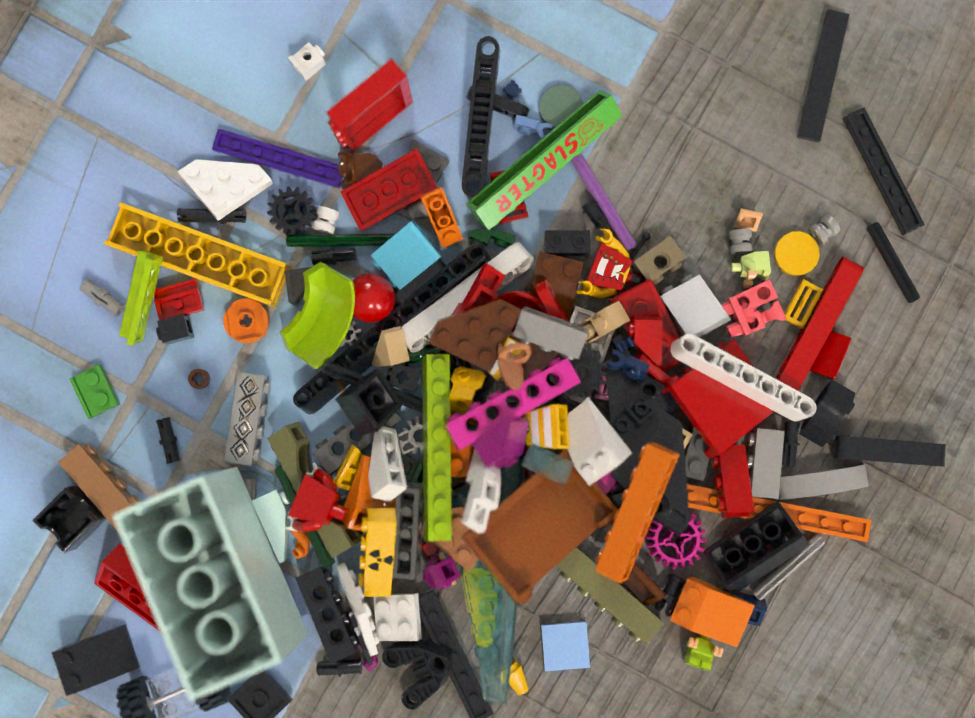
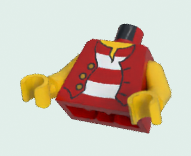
[577,228,641,299]

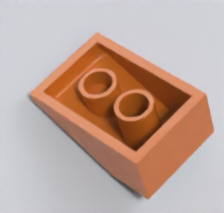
[670,575,755,647]

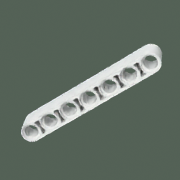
[401,242,534,352]
[670,334,816,421]

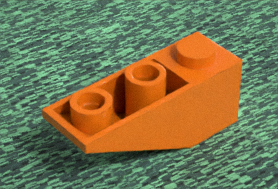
[420,187,463,248]

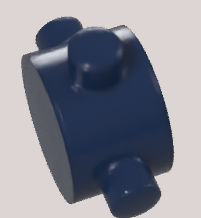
[503,80,522,100]

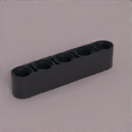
[833,436,946,467]

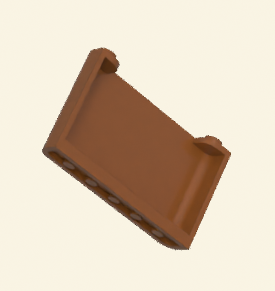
[461,449,618,604]

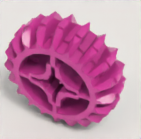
[645,511,707,570]

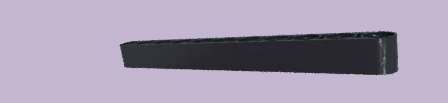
[293,243,491,415]

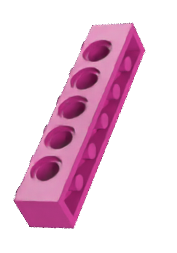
[444,358,581,451]

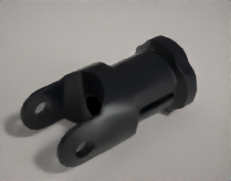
[655,573,686,617]

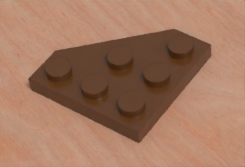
[428,299,521,372]

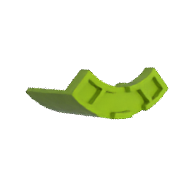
[279,262,355,369]

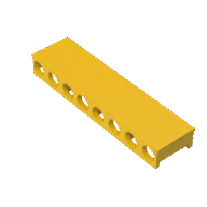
[104,202,291,308]

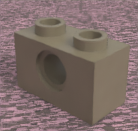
[631,236,686,286]

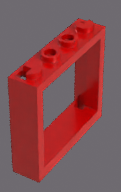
[326,58,413,153]

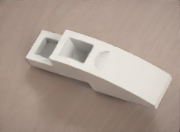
[462,449,501,533]

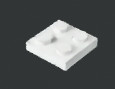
[373,593,422,641]

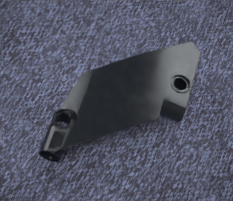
[605,358,692,536]

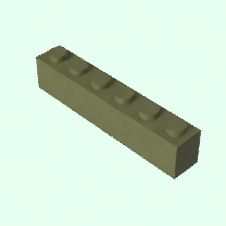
[556,547,664,644]

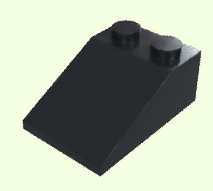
[52,624,140,696]

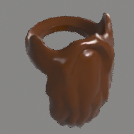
[338,151,383,184]

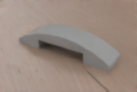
[779,464,869,500]

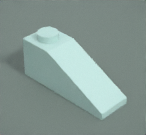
[251,488,290,563]

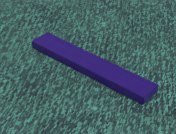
[212,128,343,189]

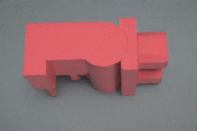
[722,279,786,337]

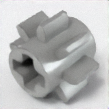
[341,321,362,347]

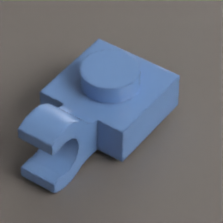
[514,115,553,140]

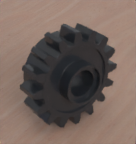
[565,348,607,398]

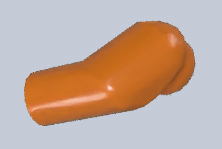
[289,530,310,559]

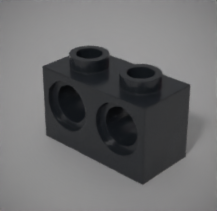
[544,230,590,257]

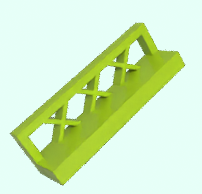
[119,250,163,346]

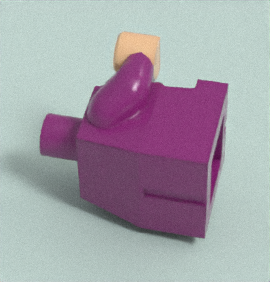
[423,552,461,589]

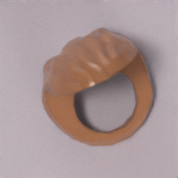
[497,343,531,390]

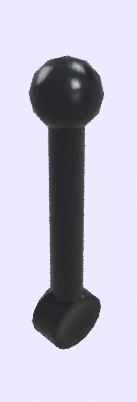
[630,232,651,260]

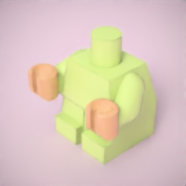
[731,251,771,288]

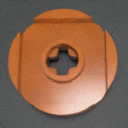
[223,298,270,343]

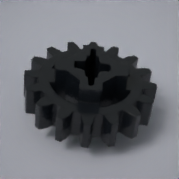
[267,186,317,235]

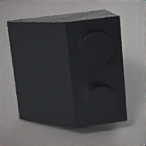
[335,368,403,436]

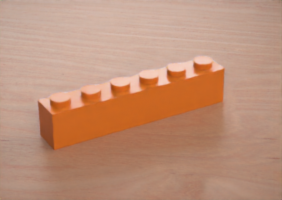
[595,442,680,584]

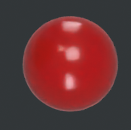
[352,273,395,323]

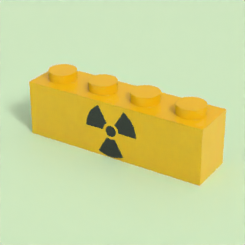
[358,508,396,597]

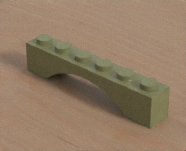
[267,422,361,558]

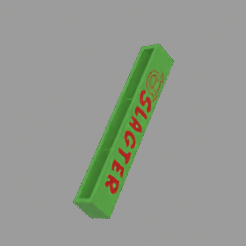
[466,90,623,230]

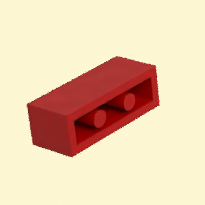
[710,445,755,518]

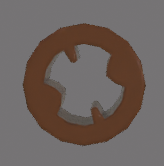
[188,369,210,389]

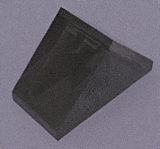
[284,267,311,307]

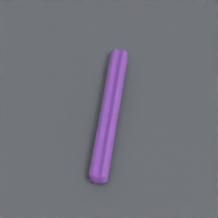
[571,153,636,251]

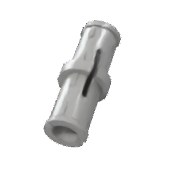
[80,279,125,317]

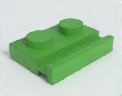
[69,364,120,419]

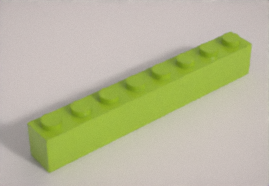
[422,354,452,541]

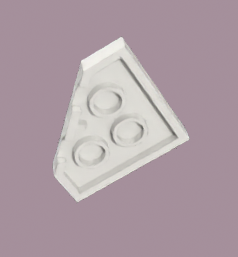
[178,159,273,221]
[336,562,379,657]

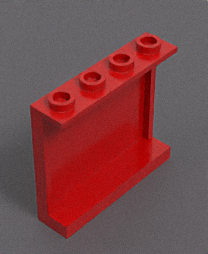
[661,339,773,459]

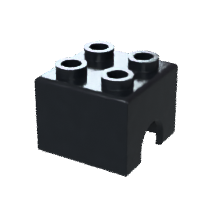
[32,485,107,553]

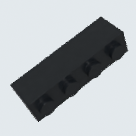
[703,501,810,595]

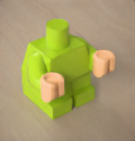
[683,634,723,671]

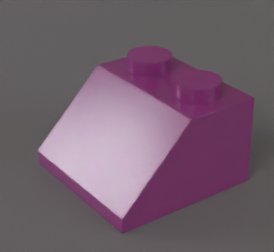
[472,417,529,469]

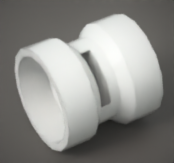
[312,206,340,234]

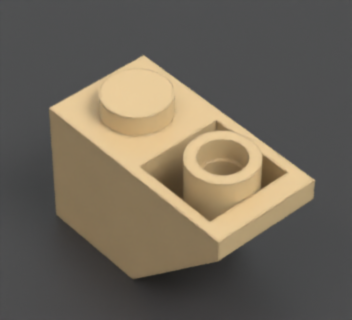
[577,301,630,346]

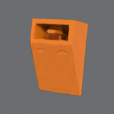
[343,455,404,531]

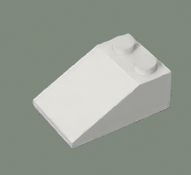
[568,398,632,486]

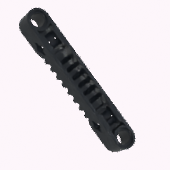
[462,36,501,197]

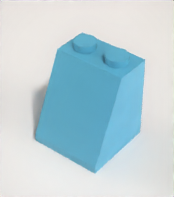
[371,220,442,290]

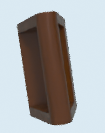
[623,562,665,606]

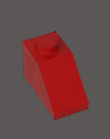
[629,317,663,365]

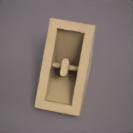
[372,326,409,367]

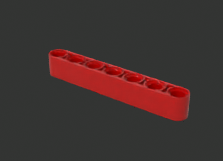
[775,256,864,391]

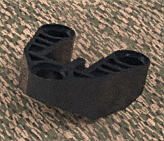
[382,639,452,710]

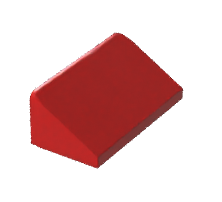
[810,331,852,380]

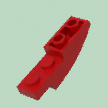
[451,264,505,316]

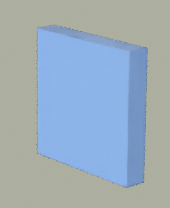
[541,621,590,671]

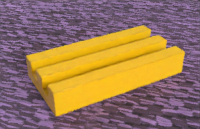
[784,279,823,329]

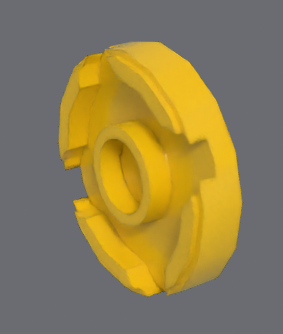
[774,231,820,276]

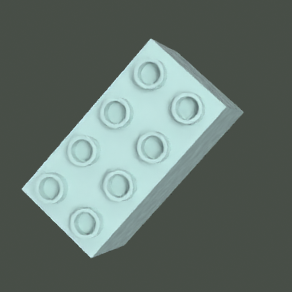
[113,467,308,701]

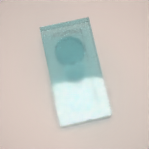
[522,443,574,485]

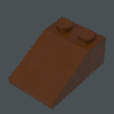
[530,252,584,321]

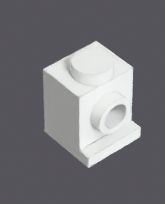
[288,43,326,81]

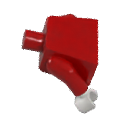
[285,463,348,532]

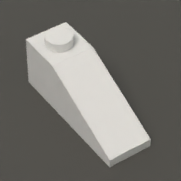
[368,426,407,501]

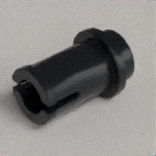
[582,199,608,229]

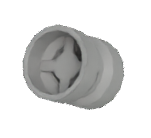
[808,215,841,246]
[729,229,753,255]

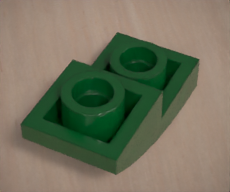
[467,229,515,248]

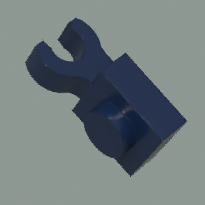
[610,335,635,357]
[607,350,650,381]

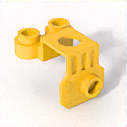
[449,366,486,426]

